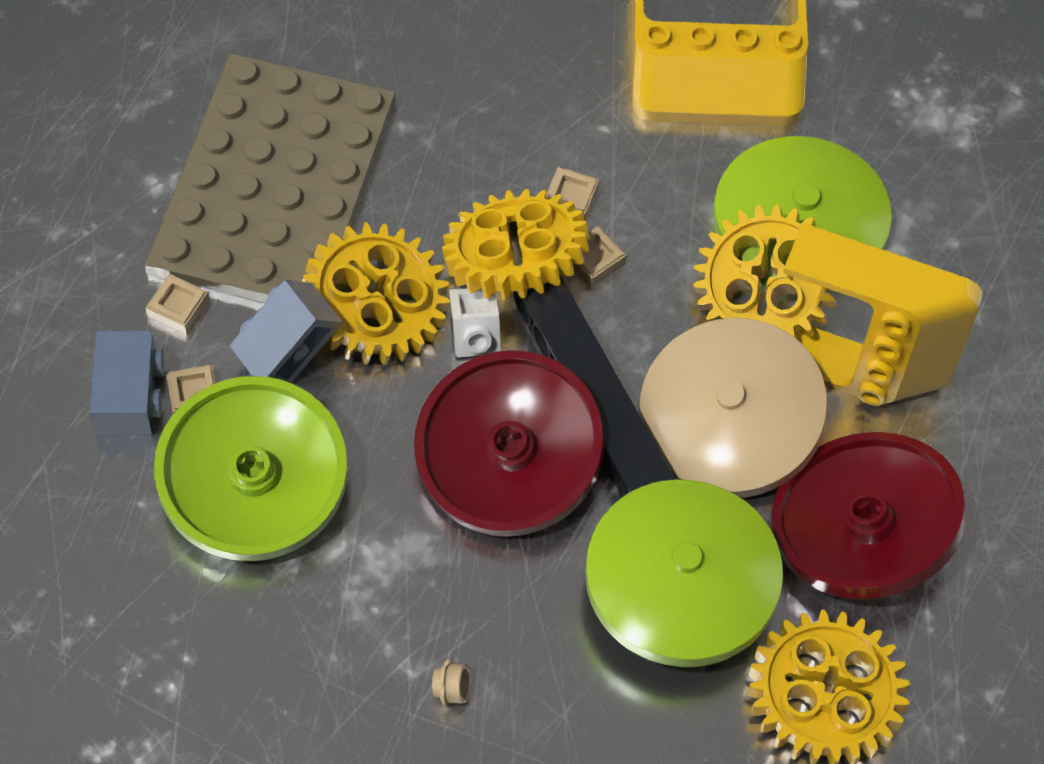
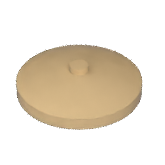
[639,318,828,498]

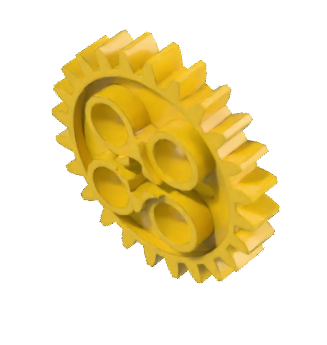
[442,189,590,300]
[693,204,837,339]
[302,222,450,365]
[747,610,910,764]

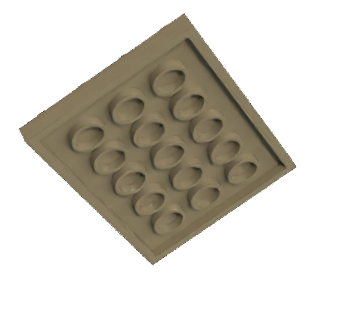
[145,53,396,303]

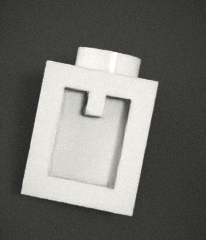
[449,288,501,357]

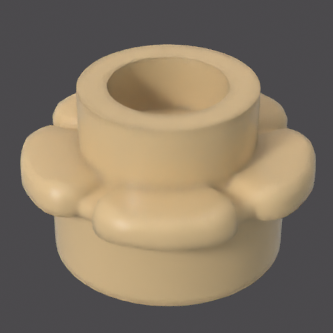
[432,658,471,707]

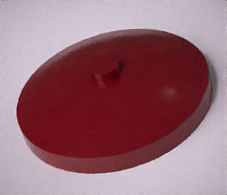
[414,350,605,536]
[772,432,966,599]

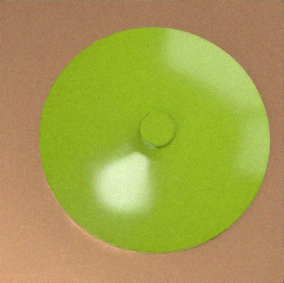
[713,136,892,286]
[154,376,348,561]
[586,479,783,667]

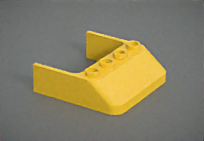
[631,0,808,126]
[783,223,983,406]

